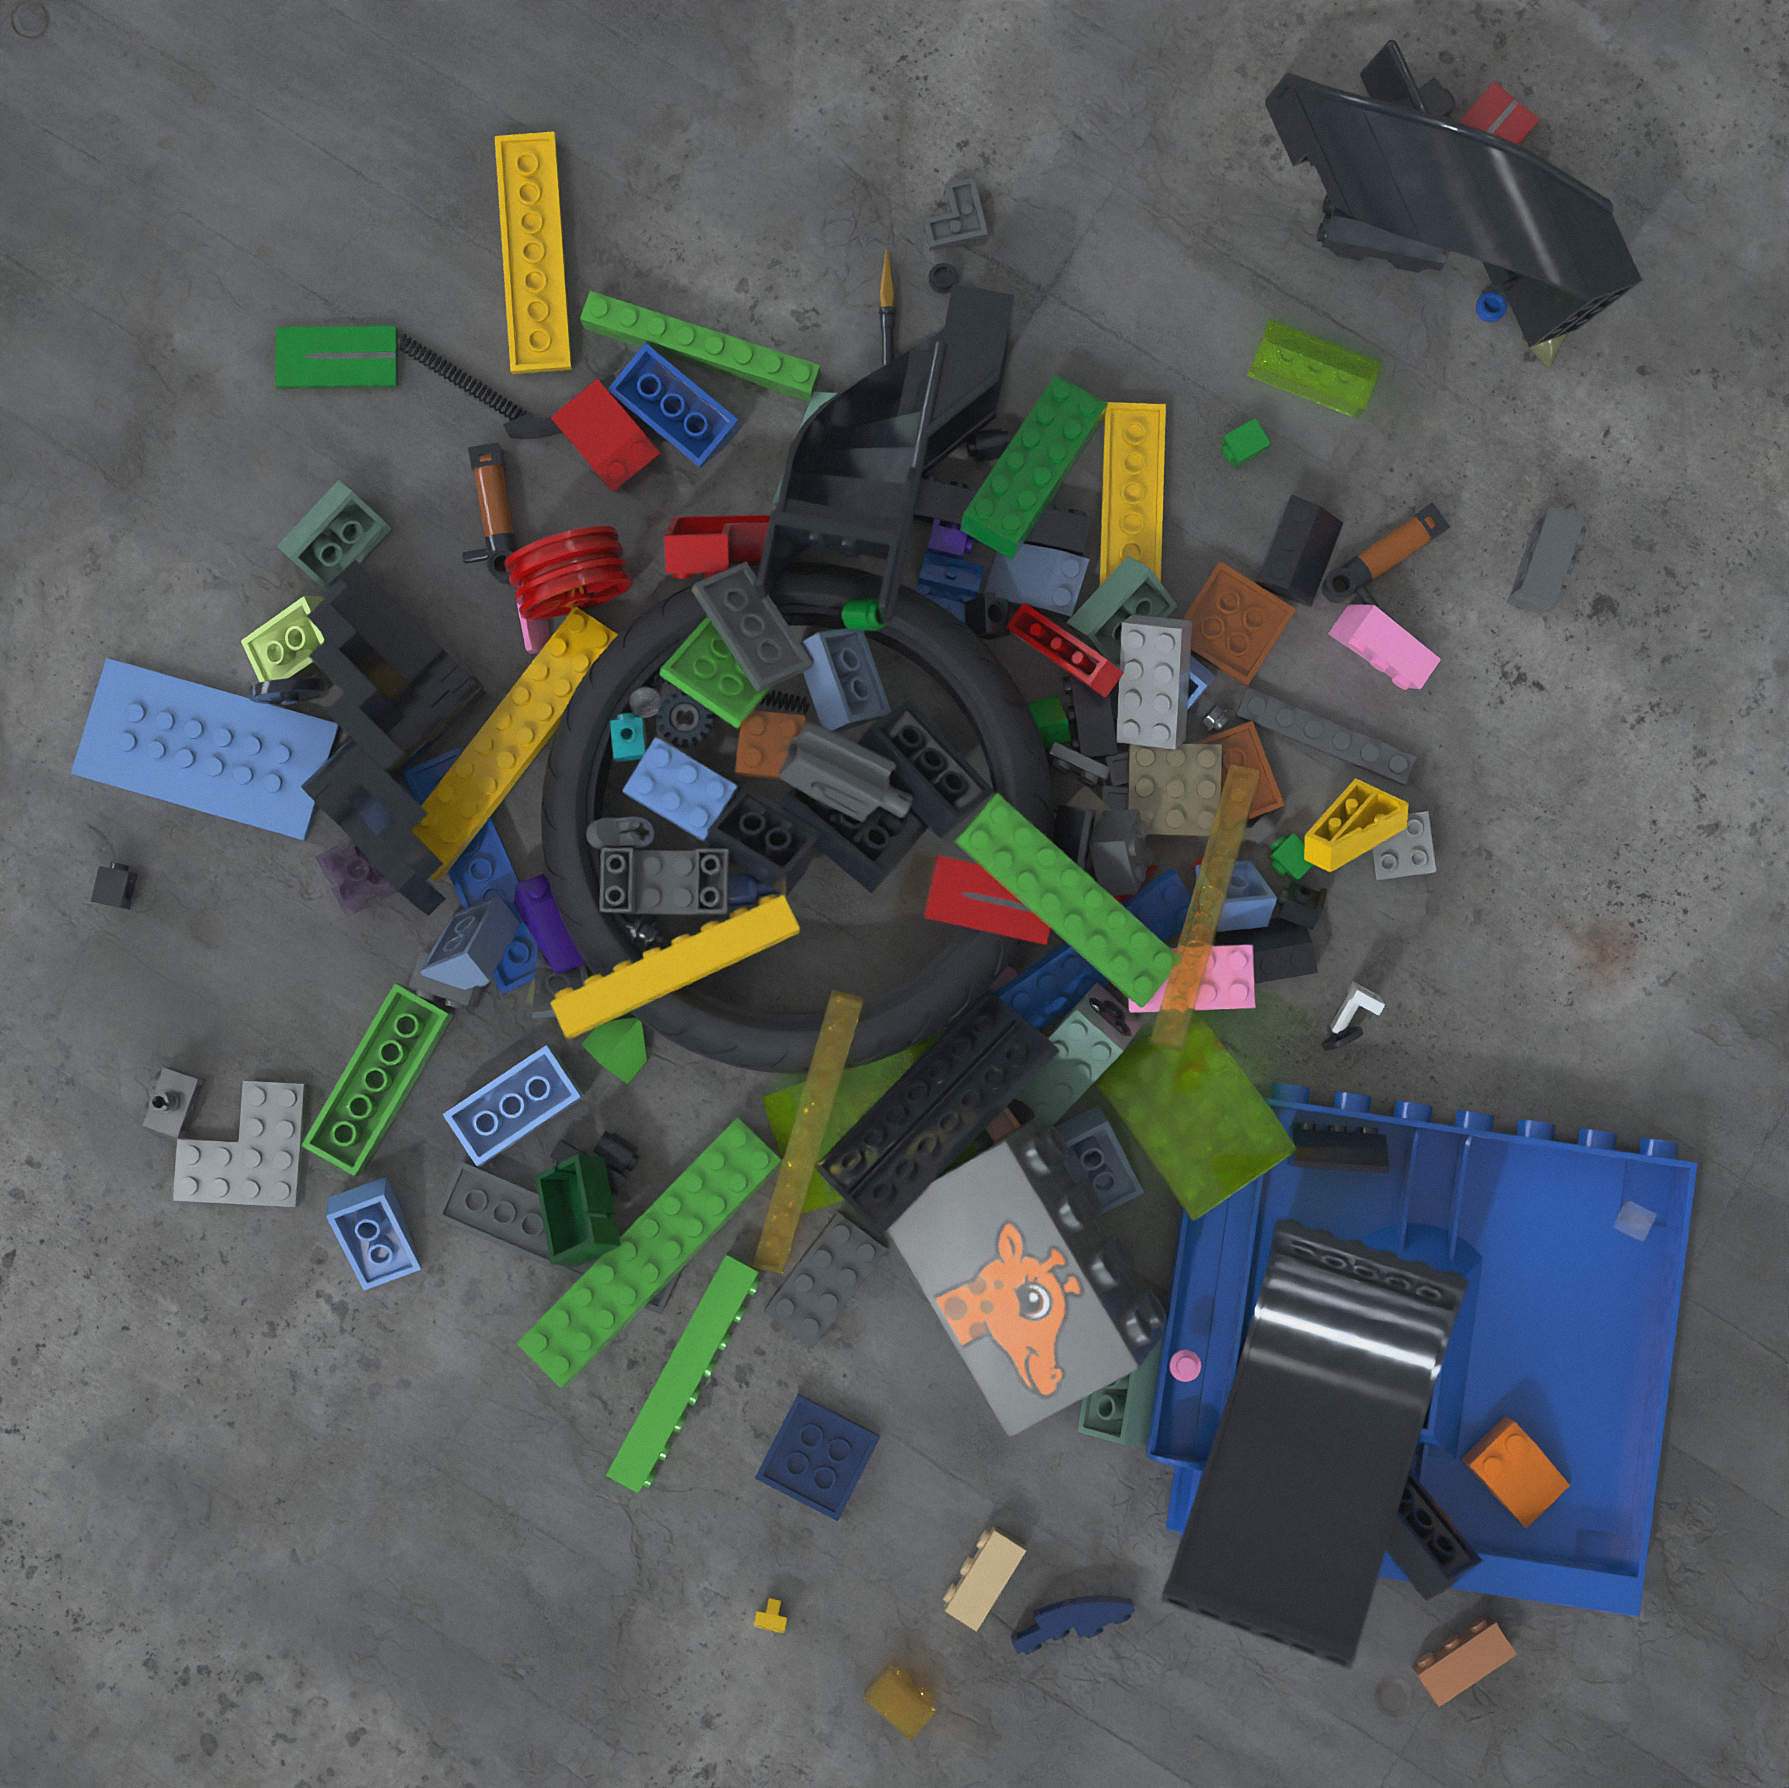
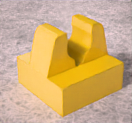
[754,1598,787,1633]

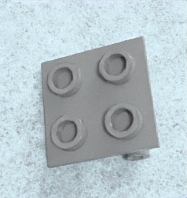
[1372,811,1437,880]

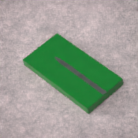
[275,326,398,389]

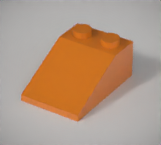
[1460,1416,1570,1529]

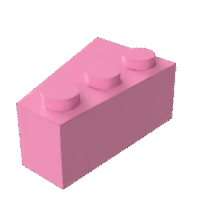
[1328,604,1441,690]

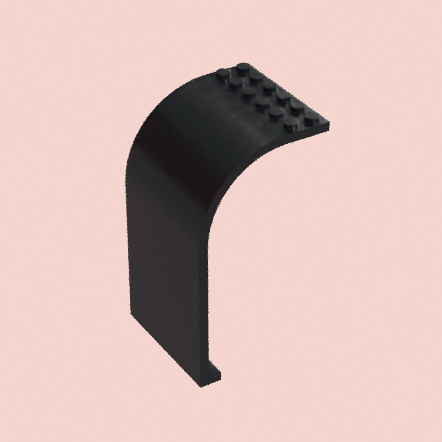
[1161,1218,1470,1670]

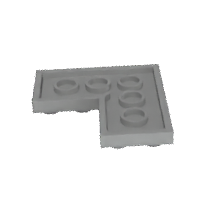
[173,1081,307,1207]

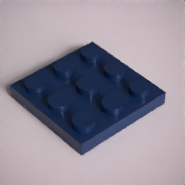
[755,1393,880,1521]

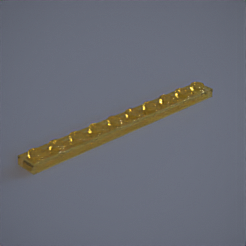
[1151,764,1261,1052]
[753,990,863,1274]

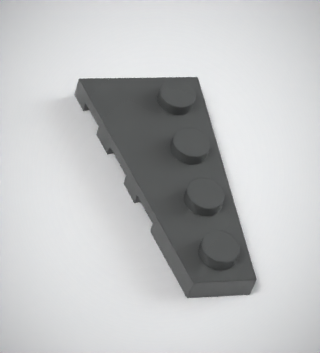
[532,946,588,1019]

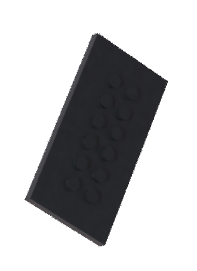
[814,989,1060,1236]

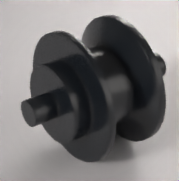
[626,915,663,950]

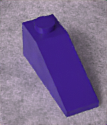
[513,873,584,975]

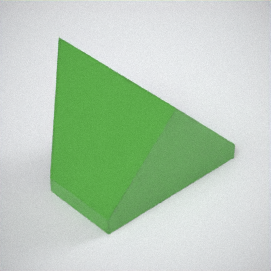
[581,1018,647,1084]

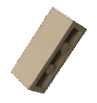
[943,1525,1026,1632]

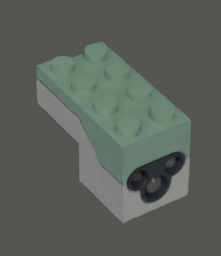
[1015,983,1143,1128]

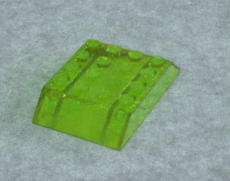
[1094,1010,1297,1222]

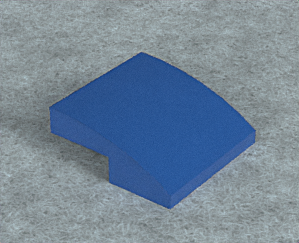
[916,552,984,625]

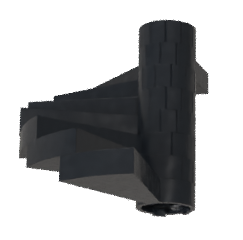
[301,559,486,916]

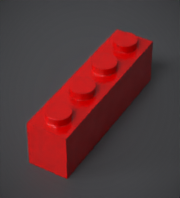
[1006,603,1123,698]

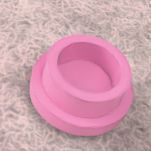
[1169,1350,1201,1382]

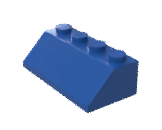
[607,343,742,468]

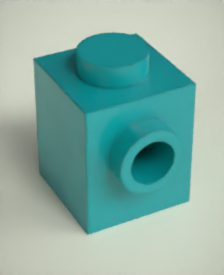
[610,713,647,762]

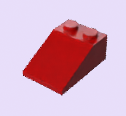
[550,378,660,492]

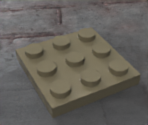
[1128,743,1222,837]

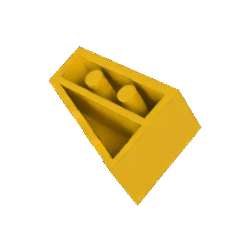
[1304,778,1409,873]

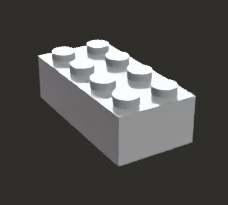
[1116,615,1192,750]

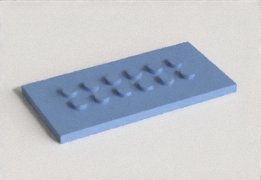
[71,658,341,841]

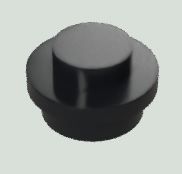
[928,263,958,294]

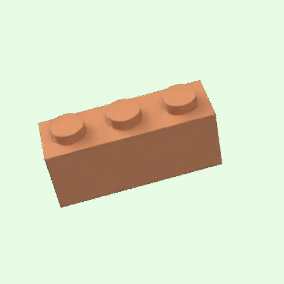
[1412,1616,1517,1707]

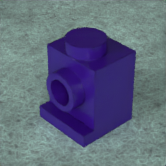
[927,518,974,560]

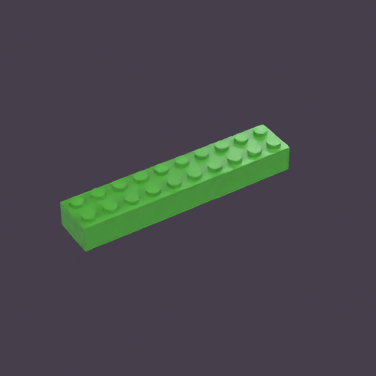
[516,1117,784,1389]

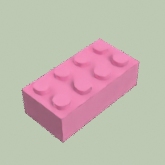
[1129,945,1256,1013]

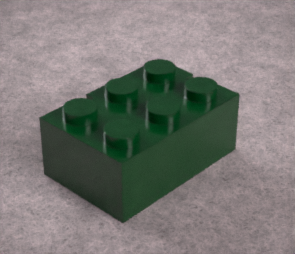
[535,1154,621,1266]

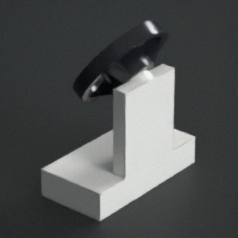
[1321,981,1385,1051]

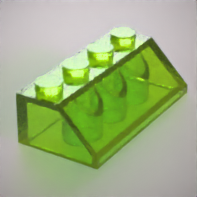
[1246,319,1381,419]

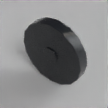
[249,678,329,705]

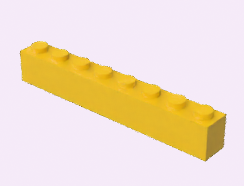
[550,894,800,1040]

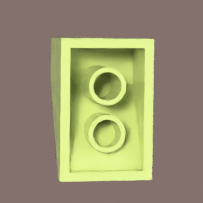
[241,596,327,682]

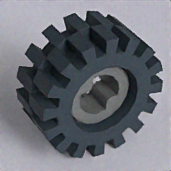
[656,689,715,749]

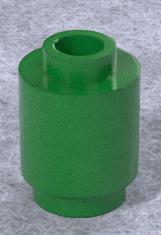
[842,598,888,631]

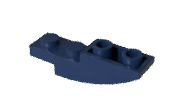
[1011,1595,1136,1654]

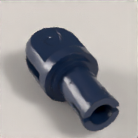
[727,873,781,907]

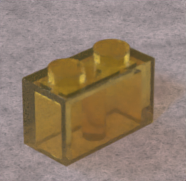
[864,1664,936,1742]

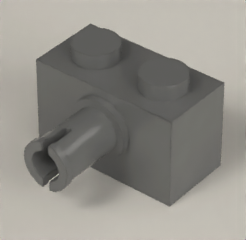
[142,1067,206,1138]

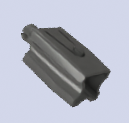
[778,723,913,822]

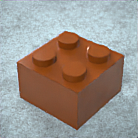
[735,710,807,781]

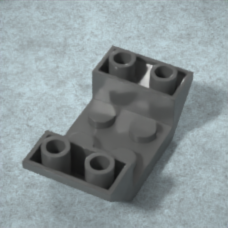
[600,848,729,915]

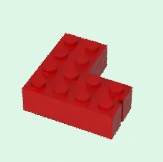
[664,514,771,578]

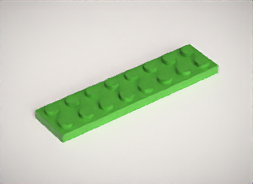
[954,793,1182,1008]

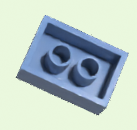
[623,737,739,843]

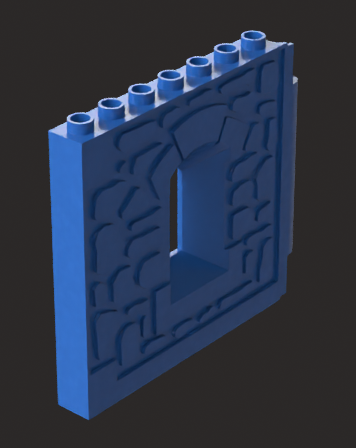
[1145,1082,1698,1617]

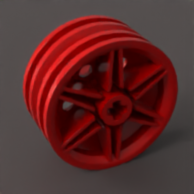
[504,526,633,620]

